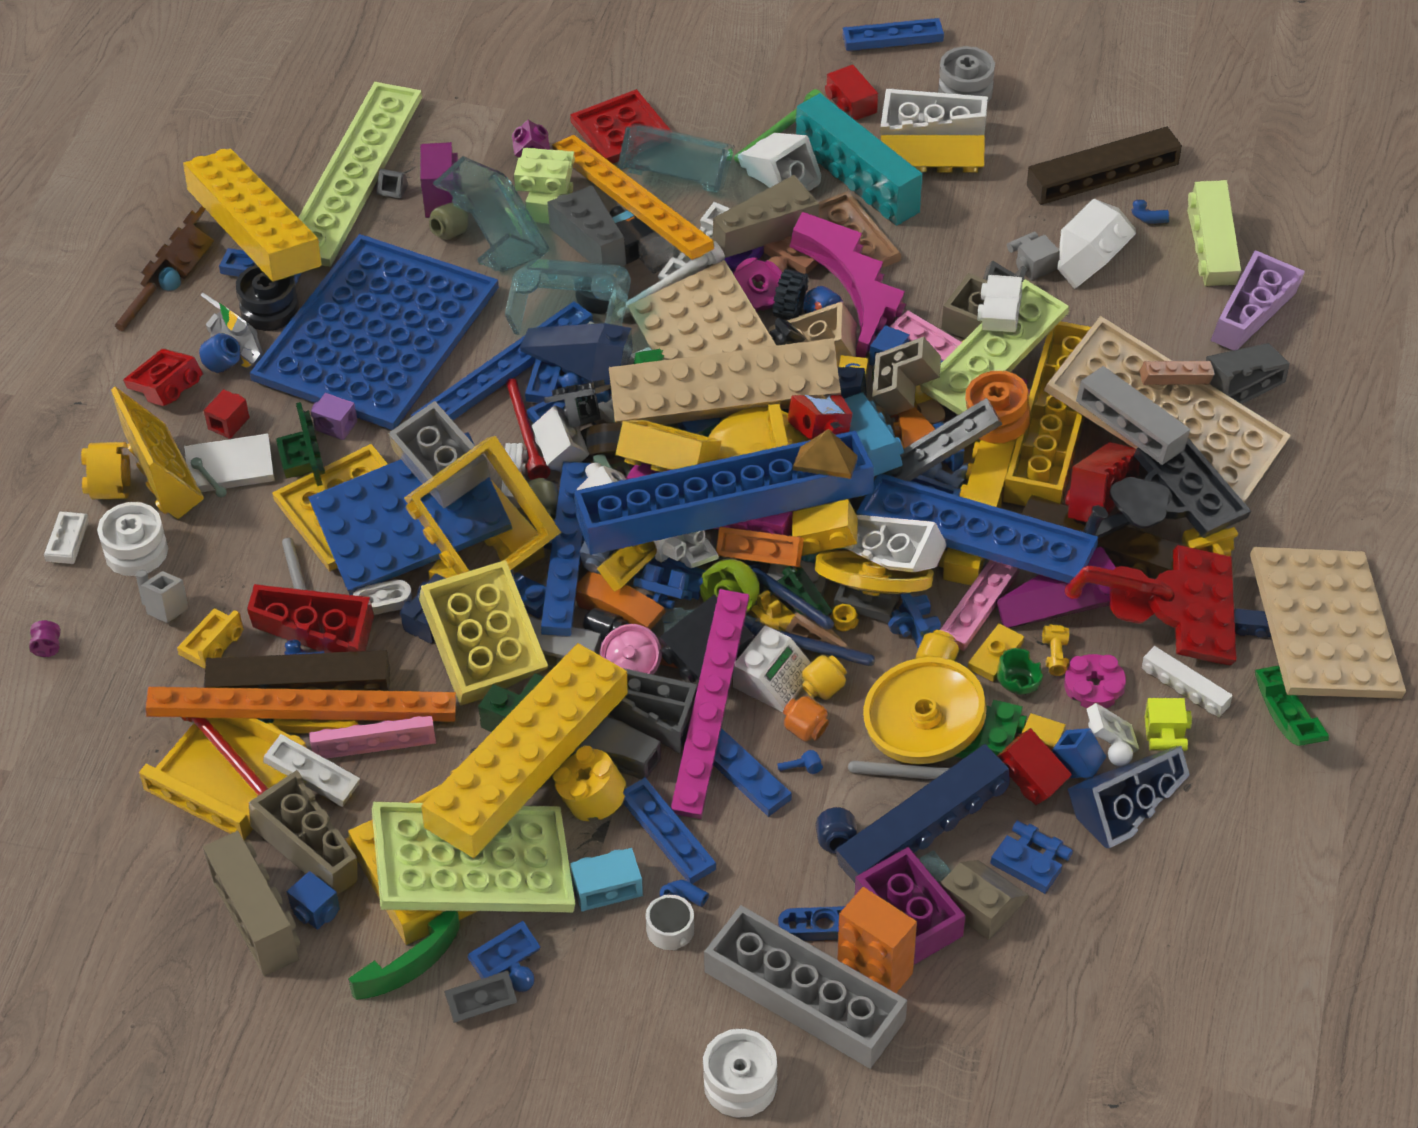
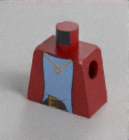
[788,395,852,440]

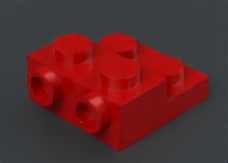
[123,349,204,406]

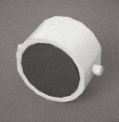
[646,895,694,950]

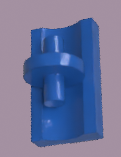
[633,563,693,610]
[888,593,941,648]

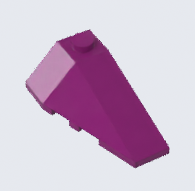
[996,547,1116,628]

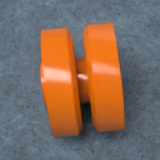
[965,371,1030,443]

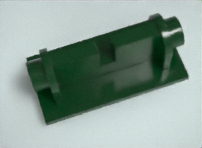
[777,565,833,616]

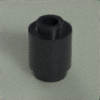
[583,608,629,641]

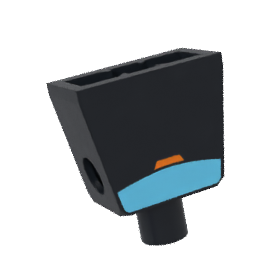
[610,206,668,264]

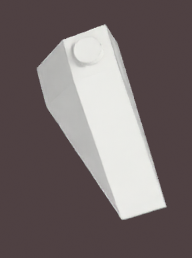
[844,515,947,572]

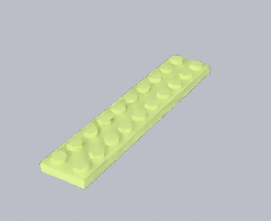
[298,82,422,267]

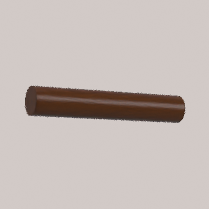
[115,282,157,331]

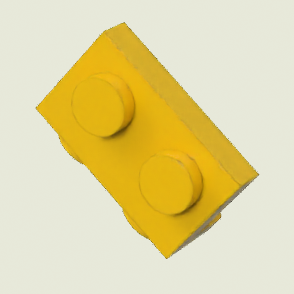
[177,608,244,669]

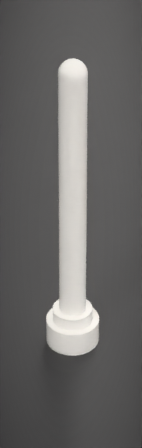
[613,241,725,318]

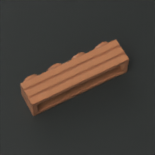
[1139,361,1215,385]

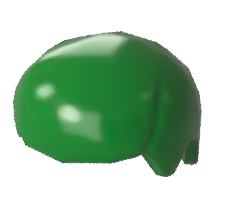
[997,648,1043,695]

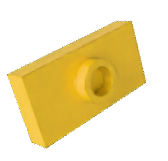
[968,624,1025,682]

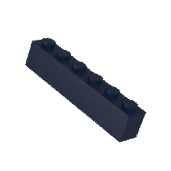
[836,744,1010,883]

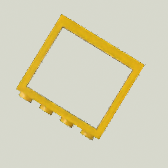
[404,436,561,575]

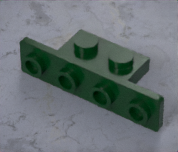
[276,402,326,487]

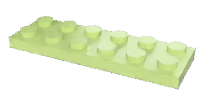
[920,279,1069,415]

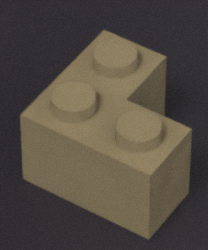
[872,337,941,416]

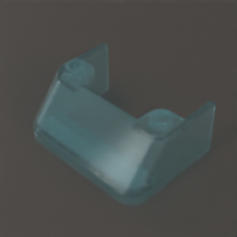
[618,124,735,192]
[433,156,550,272]
[505,259,631,335]

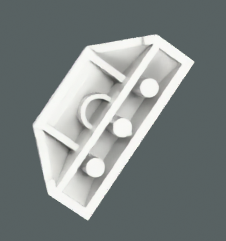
[1057,199,1136,289]

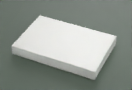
[184,434,275,492]

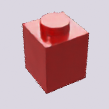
[203,389,250,439]

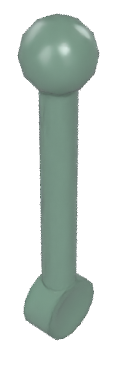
[191,457,227,498]

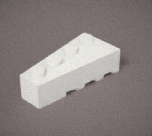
[880,89,988,136]

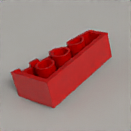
[1065,442,1140,522]
[247,584,374,653]

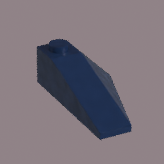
[520,323,633,385]
[1068,746,1190,848]

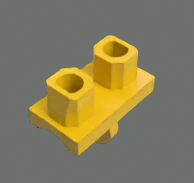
[1181,527,1238,556]

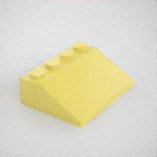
[419,560,548,706]

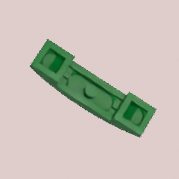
[1255,665,1329,746]
[348,911,460,1000]

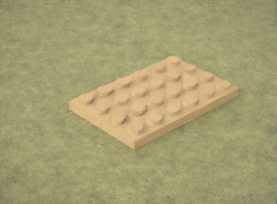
[627,260,777,360]
[1250,547,1406,699]

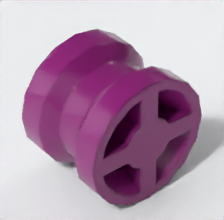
[29,620,61,657]

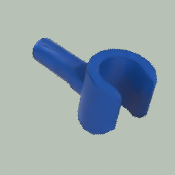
[777,750,823,774]

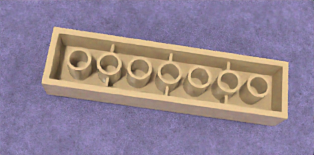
[609,338,841,425]

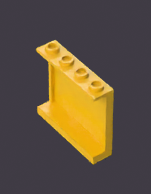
[139,718,306,840]

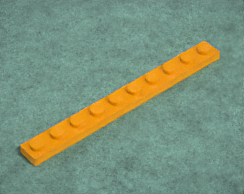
[552,134,714,260]

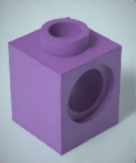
[311,393,357,440]

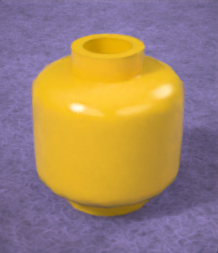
[915,630,959,661]
[802,655,847,700]

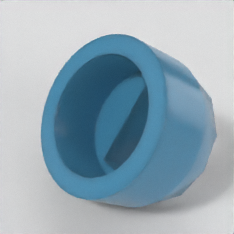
[158,267,181,291]

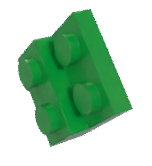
[954,700,1027,758]

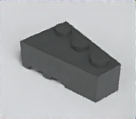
[1206,343,1290,404]
[609,668,698,754]

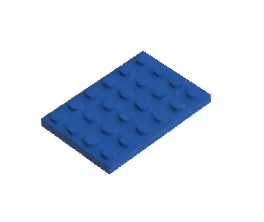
[308,432,512,595]

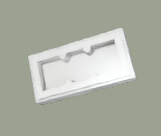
[44,511,89,564]

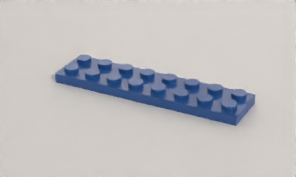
[856,474,1098,583]

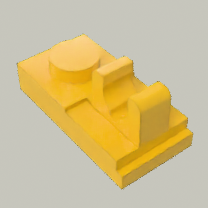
[749,590,795,631]

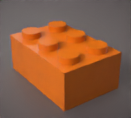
[837,887,917,993]

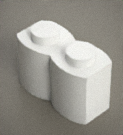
[977,275,1022,332]

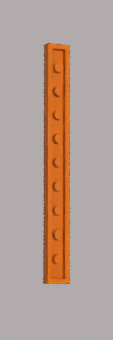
[146,687,456,722]

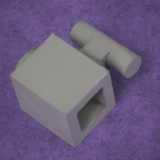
[1007,231,1060,281]
[136,570,189,623]

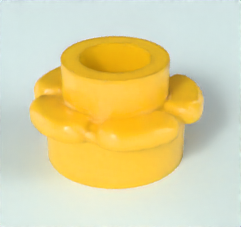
[829,604,859,631]

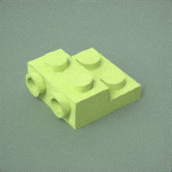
[514,148,575,194]

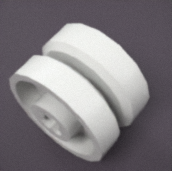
[97,502,168,576]
[703,1029,777,1118]

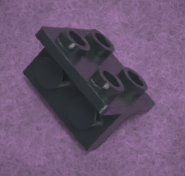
[544,379,611,427]

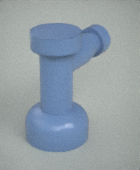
[922,462,968,489]

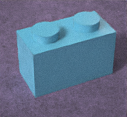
[570,848,643,912]

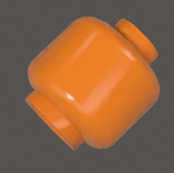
[783,696,830,742]

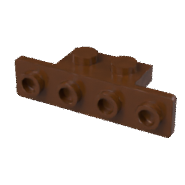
[140,206,214,287]

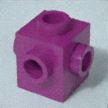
[512,119,550,158]

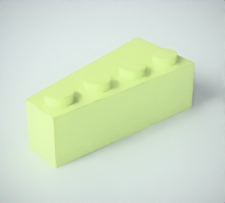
[1187,180,1241,286]

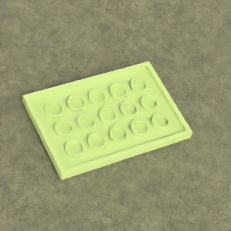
[372,802,575,912]

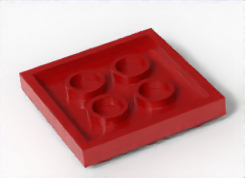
[570,89,673,164]

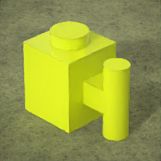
[1144,698,1192,751]

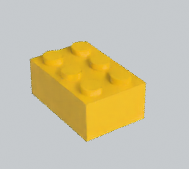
[616,420,722,472]

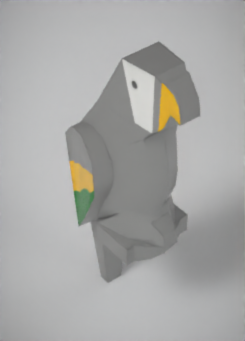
[201,293,264,370]

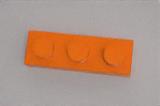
[716,527,804,567]

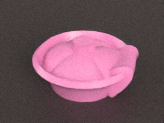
[599,624,662,675]

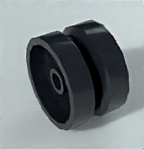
[236,265,299,331]

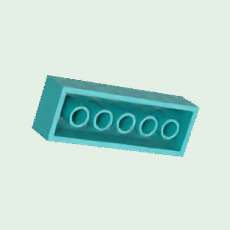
[796,93,922,226]

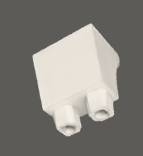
[738,133,821,191]

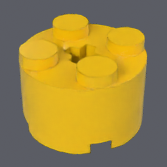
[81,442,131,500]
[553,746,627,821]

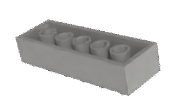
[704,905,907,1069]

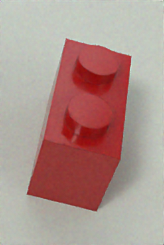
[825,64,878,121]
[997,728,1072,806]

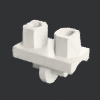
[654,530,706,562]

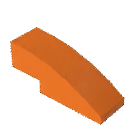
[576,571,666,630]

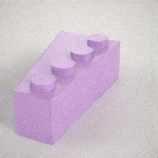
[1211,250,1305,351]

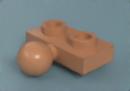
[764,236,819,274]

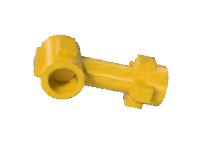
[1042,624,1070,676]

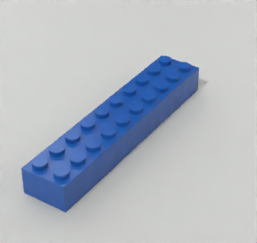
[574,430,874,555]

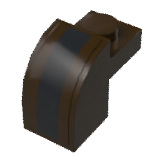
[584,423,622,459]

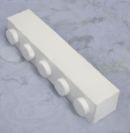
[1142,646,1232,718]

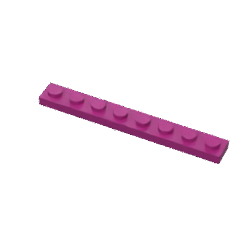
[671,589,749,819]

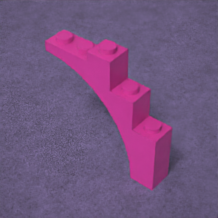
[790,212,906,358]

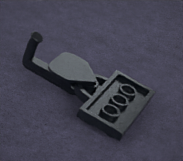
[1083,438,1251,539]

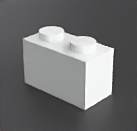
[532,405,589,473]

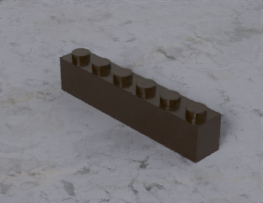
[1027,126,1182,205]
[1021,494,1187,579]
[204,650,390,691]

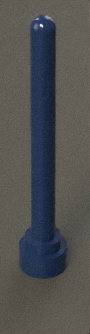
[738,559,834,630]
[744,616,875,666]

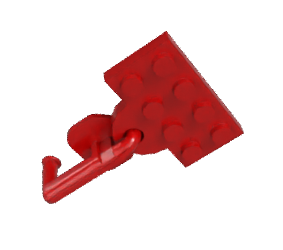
[1064,545,1236,666]

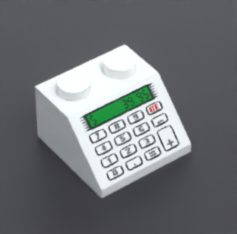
[733,625,811,712]

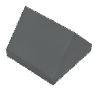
[376,169,408,199]

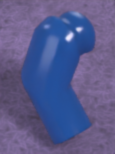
[660,880,709,907]

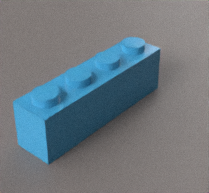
[844,392,904,476]

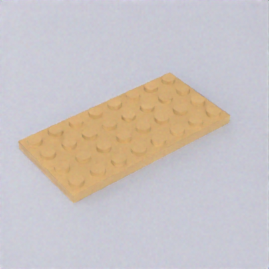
[1044,316,1291,503]

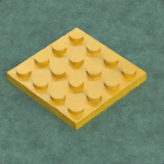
[272,444,388,572]

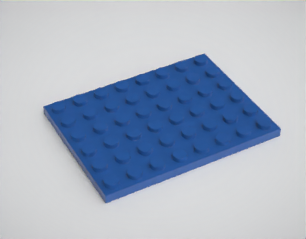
[250,234,499,430]

